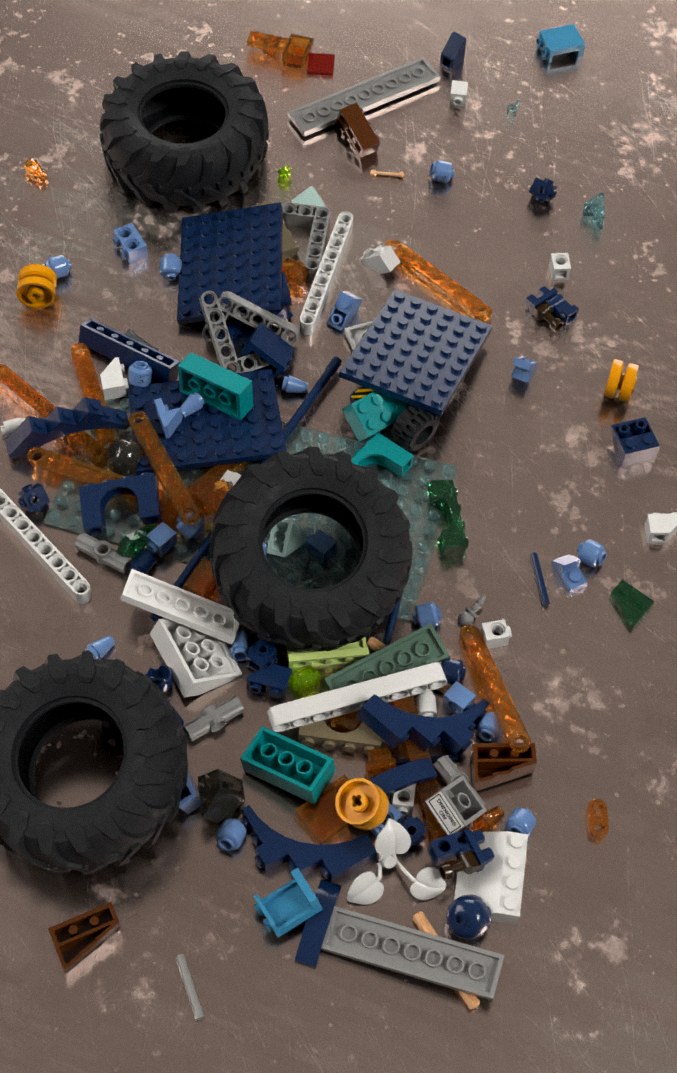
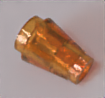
[24,158,47,183]
[473,806,504,832]

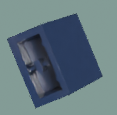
[611,417,660,467]

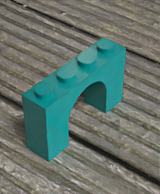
[352,432,413,477]

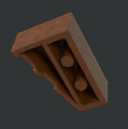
[334,102,380,158]
[470,743,537,791]
[48,902,120,974]

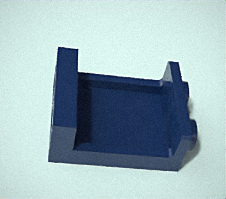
[241,323,295,378]

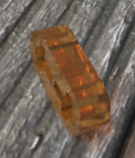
[587,799,609,840]

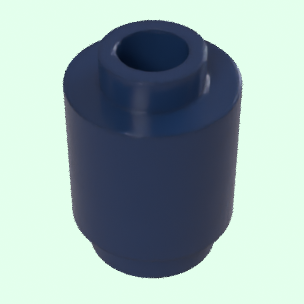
[128,550,156,574]

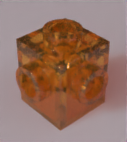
[282,257,309,286]
[365,747,396,778]

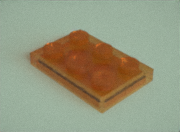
[295,775,349,845]

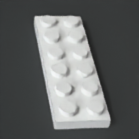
[120,569,239,644]

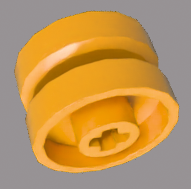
[16,264,57,308]
[603,359,639,404]
[335,778,389,830]

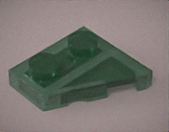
[116,523,156,558]
[610,579,654,630]

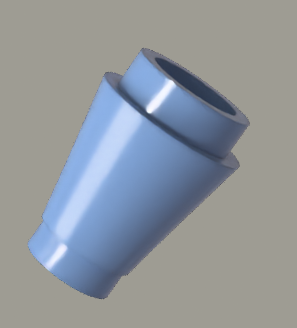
[281,375,308,393]
[180,392,205,419]
[230,630,249,661]
[85,635,115,659]

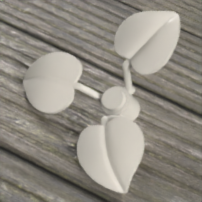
[346,818,446,905]

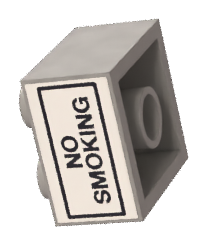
[425,775,487,835]

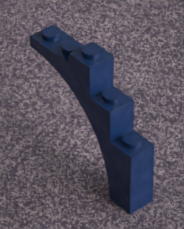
[5,397,130,459]
[356,694,490,756]
[240,805,377,883]

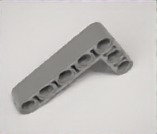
[282,203,330,281]
[199,291,270,373]
[202,291,299,345]

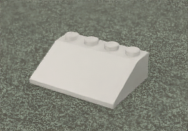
[150,618,243,698]
[454,831,528,925]

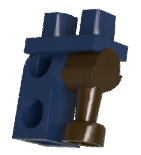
[525,286,579,332]
[427,828,495,881]

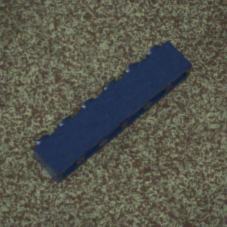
[78,318,180,383]

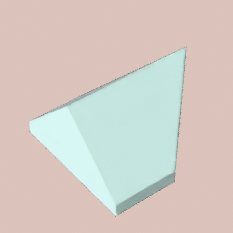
[291,186,327,208]
[267,518,308,557]

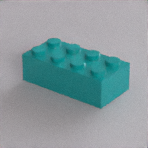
[178,353,253,421]
[341,391,411,442]
[240,726,336,804]

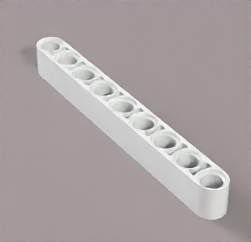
[300,211,353,336]
[0,488,92,604]
[267,662,447,732]

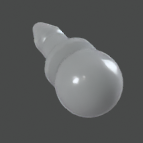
[458,596,486,627]

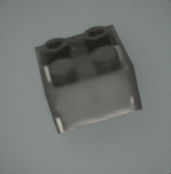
[197,769,245,825]

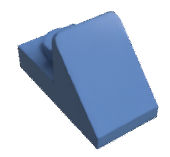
[511,356,538,383]
[154,398,183,439]
[552,554,588,593]

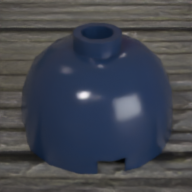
[446,894,492,940]

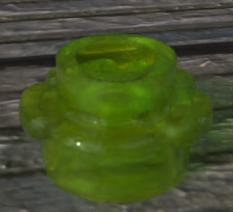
[277,164,293,179]

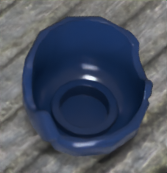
[145,664,173,693]

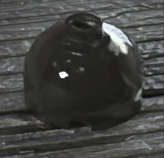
[105,438,143,477]

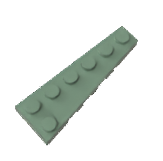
[324,623,450,691]

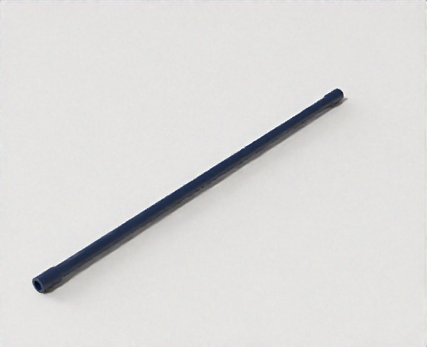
[150,356,342,623]

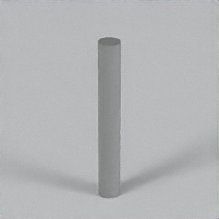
[175,954,204,1020]

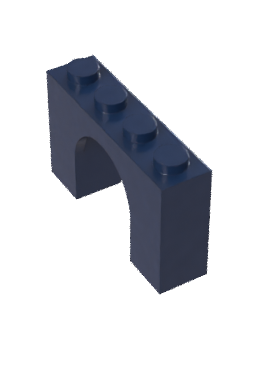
[79,472,163,536]

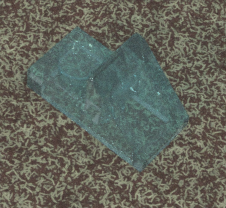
[582,193,605,229]

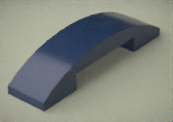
[369,758,438,796]
[295,879,342,968]

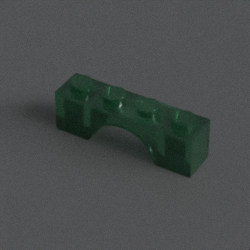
[426,479,469,556]

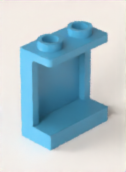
[536,24,586,63]
[253,868,323,937]

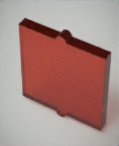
[307,53,335,76]

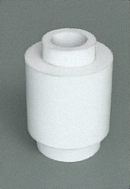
[0,417,25,438]
[415,691,437,717]

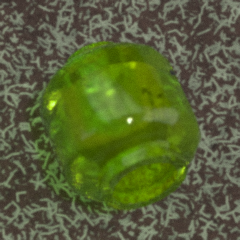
[290,665,321,694]

